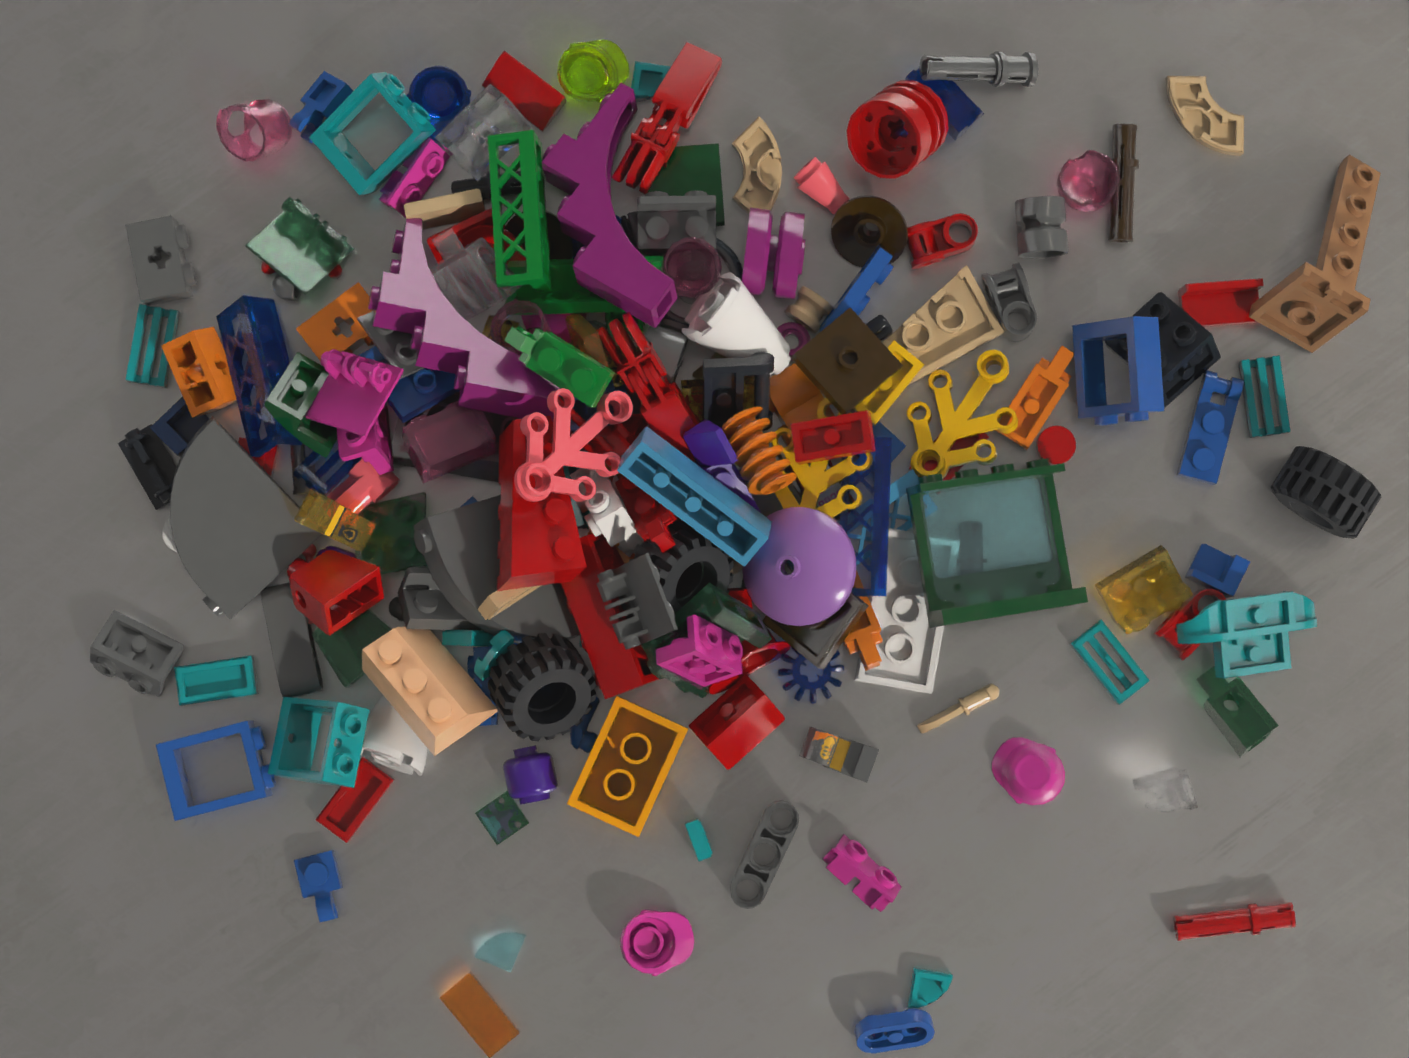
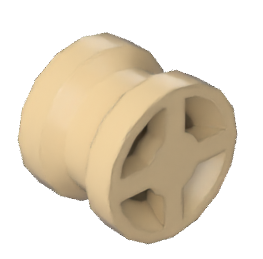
[784,286,833,334]

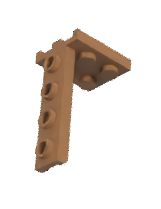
[1249,154,1381,353]

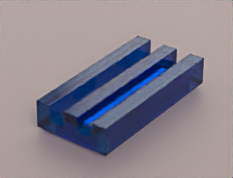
[293,440,362,499]

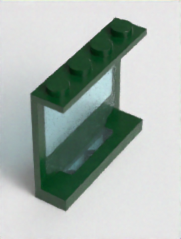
[906,458,1088,628]

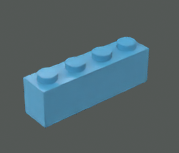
[617,426,772,567]

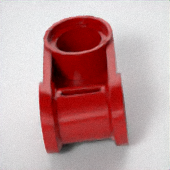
[907,213,978,269]
[1154,589,1226,661]

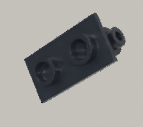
[118,424,177,510]

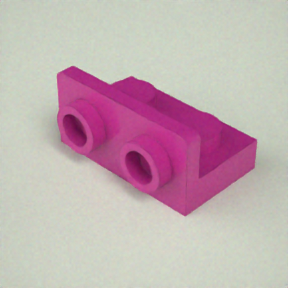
[337,404,394,475]
[656,615,743,687]

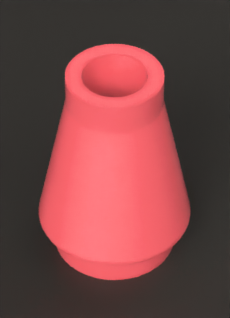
[793,157,850,214]

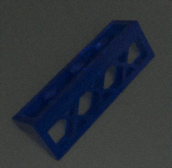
[216,295,303,457]
[839,437,892,598]

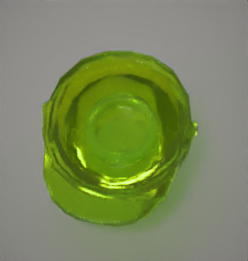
[557,39,630,103]

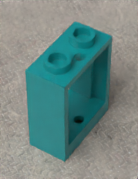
[309,72,436,195]
[268,697,370,788]

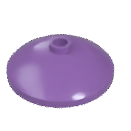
[742,507,856,626]

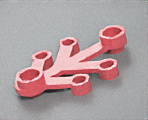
[514,388,633,502]

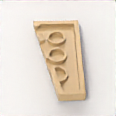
[882,265,1004,386]

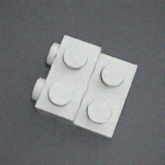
[570,468,644,554]

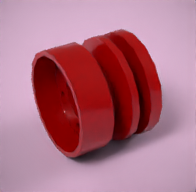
[846,80,949,179]

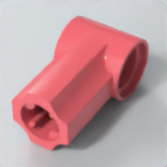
[319,459,400,528]

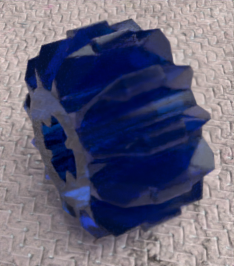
[777,646,844,704]

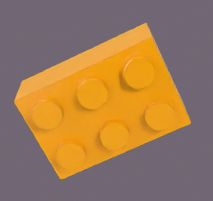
[567,696,688,837]

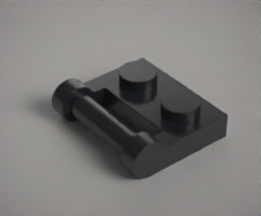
[702,352,774,431]

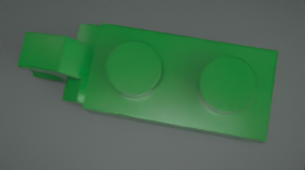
[504,326,615,408]

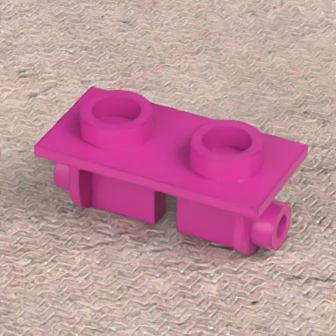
[379,138,450,218]
[822,834,902,912]

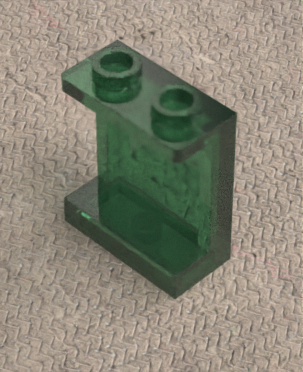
[641,583,772,698]

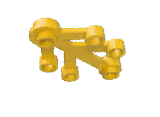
[907,350,1018,479]
[772,398,873,518]

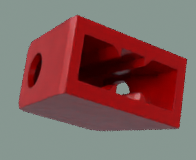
[287,550,384,636]

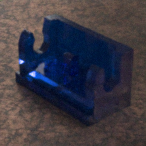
[905,68,984,141]

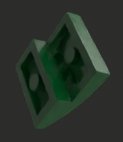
[647,143,725,226]
[264,352,338,458]

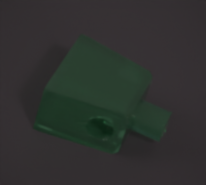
[312,608,393,688]
[1196,666,1279,758]

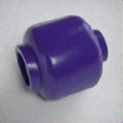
[503,745,558,804]

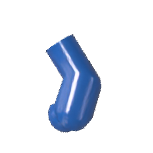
[570,697,600,753]

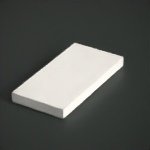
[855,527,959,694]

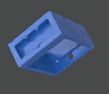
[1072,316,1164,425]
[156,720,276,821]

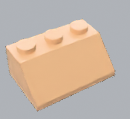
[362,626,498,756]

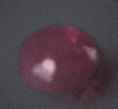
[1056,150,1120,212]
[663,237,722,298]

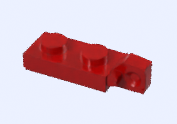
[615,476,677,553]

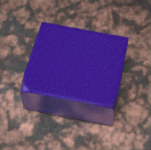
[683,419,737,467]

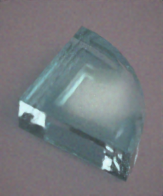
[475,932,526,972]

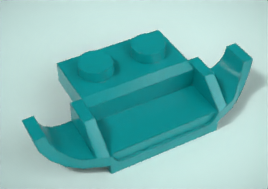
[1176,591,1317,679]

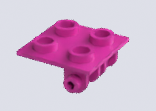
[305,349,404,437]

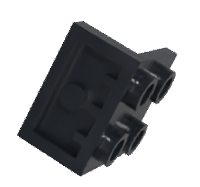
[1105,292,1221,408]

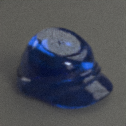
[406,65,471,141]

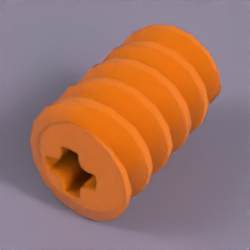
[722,407,797,495]

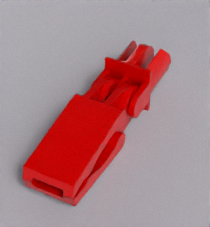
[612,42,722,195]
[595,312,699,463]

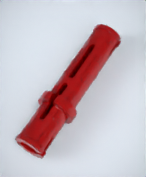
[1173,902,1296,941]

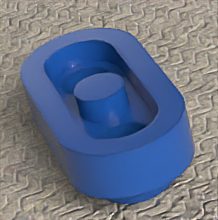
[854,1009,935,1053]

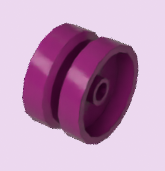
[742,207,806,300]

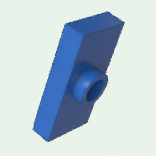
[387,368,460,423]

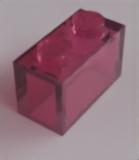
[402,400,496,484]

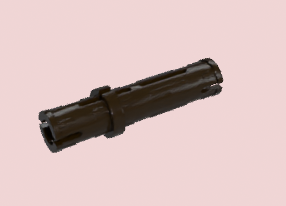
[1108,124,1139,243]

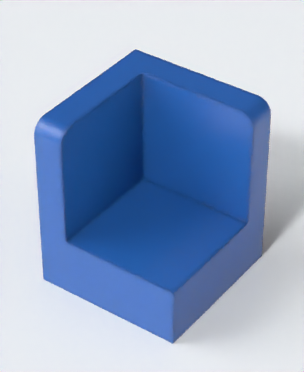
[1185,544,1250,598]

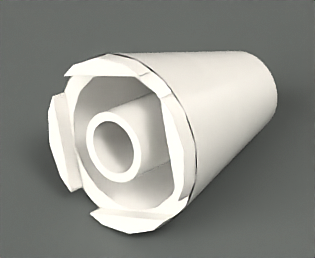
[682,272,791,375]
[361,695,428,776]

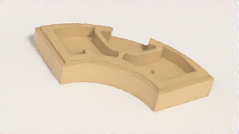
[1165,76,1244,156]
[732,116,782,216]

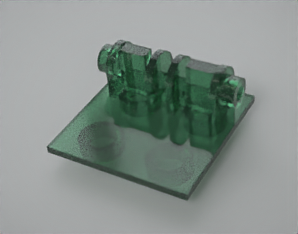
[245,197,354,295]
[355,492,428,574]

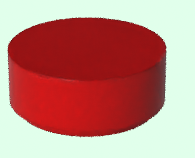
[1036,425,1076,465]

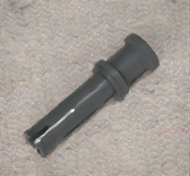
[919,51,1038,87]

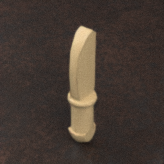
[917,683,999,733]

